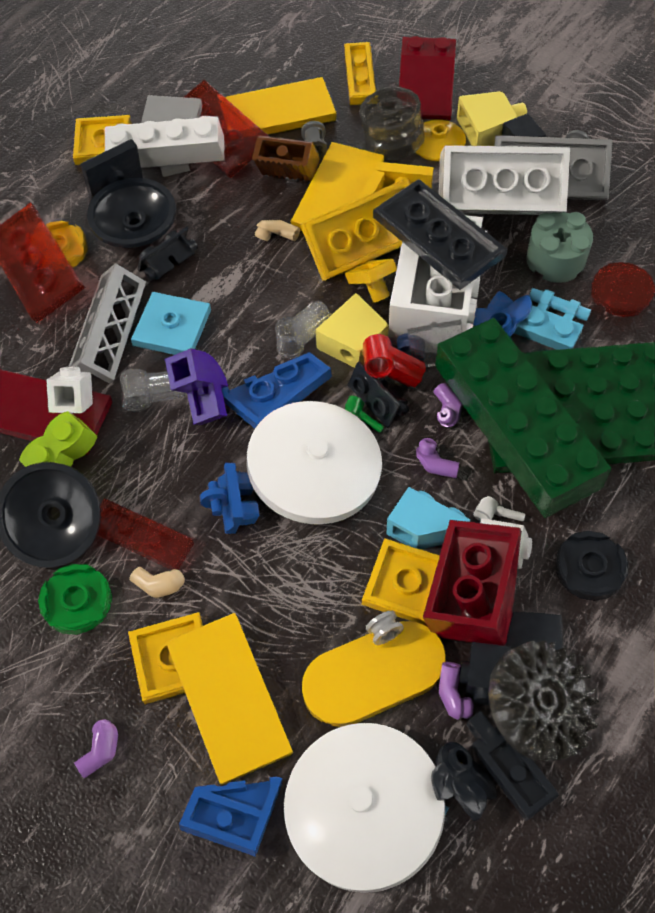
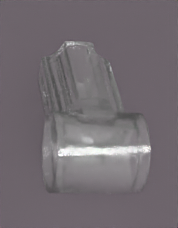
[275,301,331,359]
[120,369,186,412]

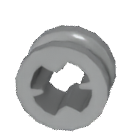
[366,610,404,645]

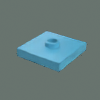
[131,292,211,355]

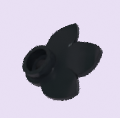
[431,742,497,821]

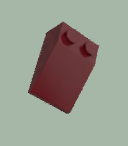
[397,36,456,120]
[423,520,522,646]

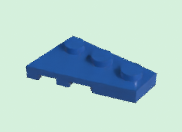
[222,352,332,429]

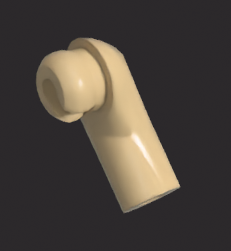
[255,220,300,241]
[129,566,185,598]

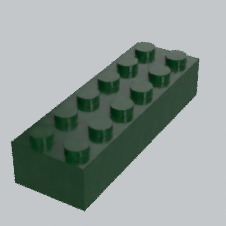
[435,318,612,518]

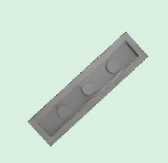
[69,263,146,383]

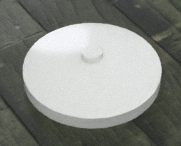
[246,401,382,524]
[284,723,445,893]

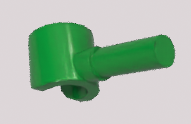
[345,395,384,433]

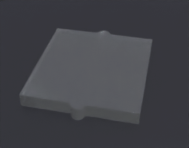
[407,319,463,367]

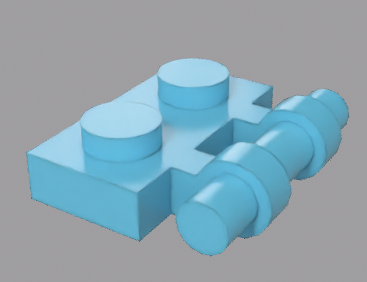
[514,288,591,350]

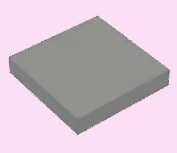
[141,95,203,123]

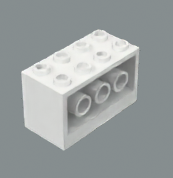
[439,145,570,215]
[388,215,487,351]

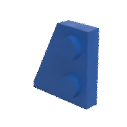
[179,776,282,857]

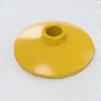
[411,120,466,162]

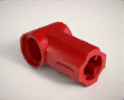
[363,334,426,388]

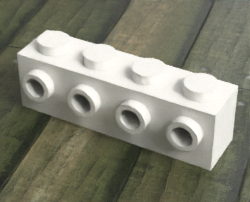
[105,116,225,168]

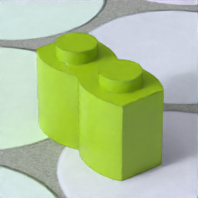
[19,411,97,467]

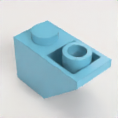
[386,487,470,550]

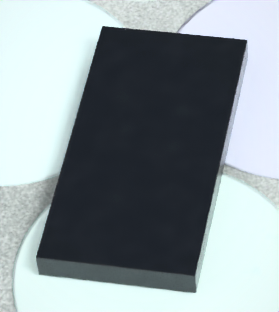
[373,179,507,290]

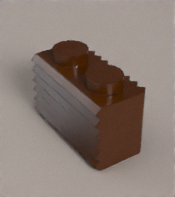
[252,136,319,182]

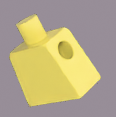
[457,91,527,146]
[316,293,389,368]

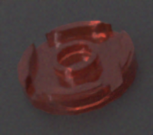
[591,262,655,317]

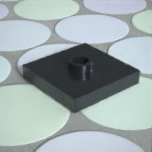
[80,139,143,202]

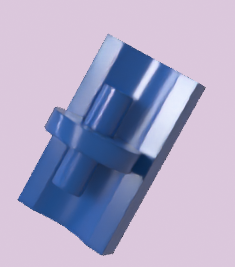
[200,463,259,534]

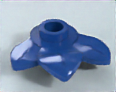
[472,291,532,337]

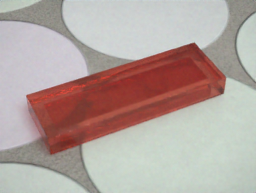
[97,498,194,570]

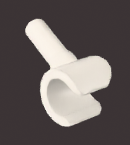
[474,496,525,522]

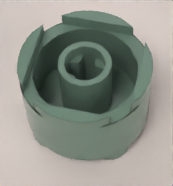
[526,212,593,283]

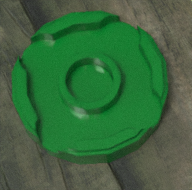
[38,564,112,635]

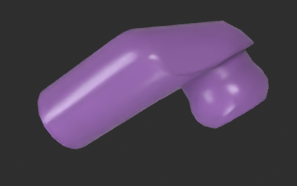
[433,383,463,427]
[416,438,460,479]
[439,662,473,720]
[74,719,118,779]

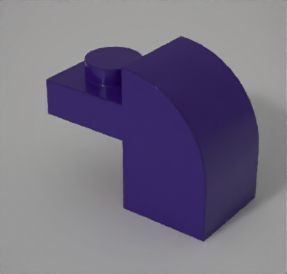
[165,348,228,425]

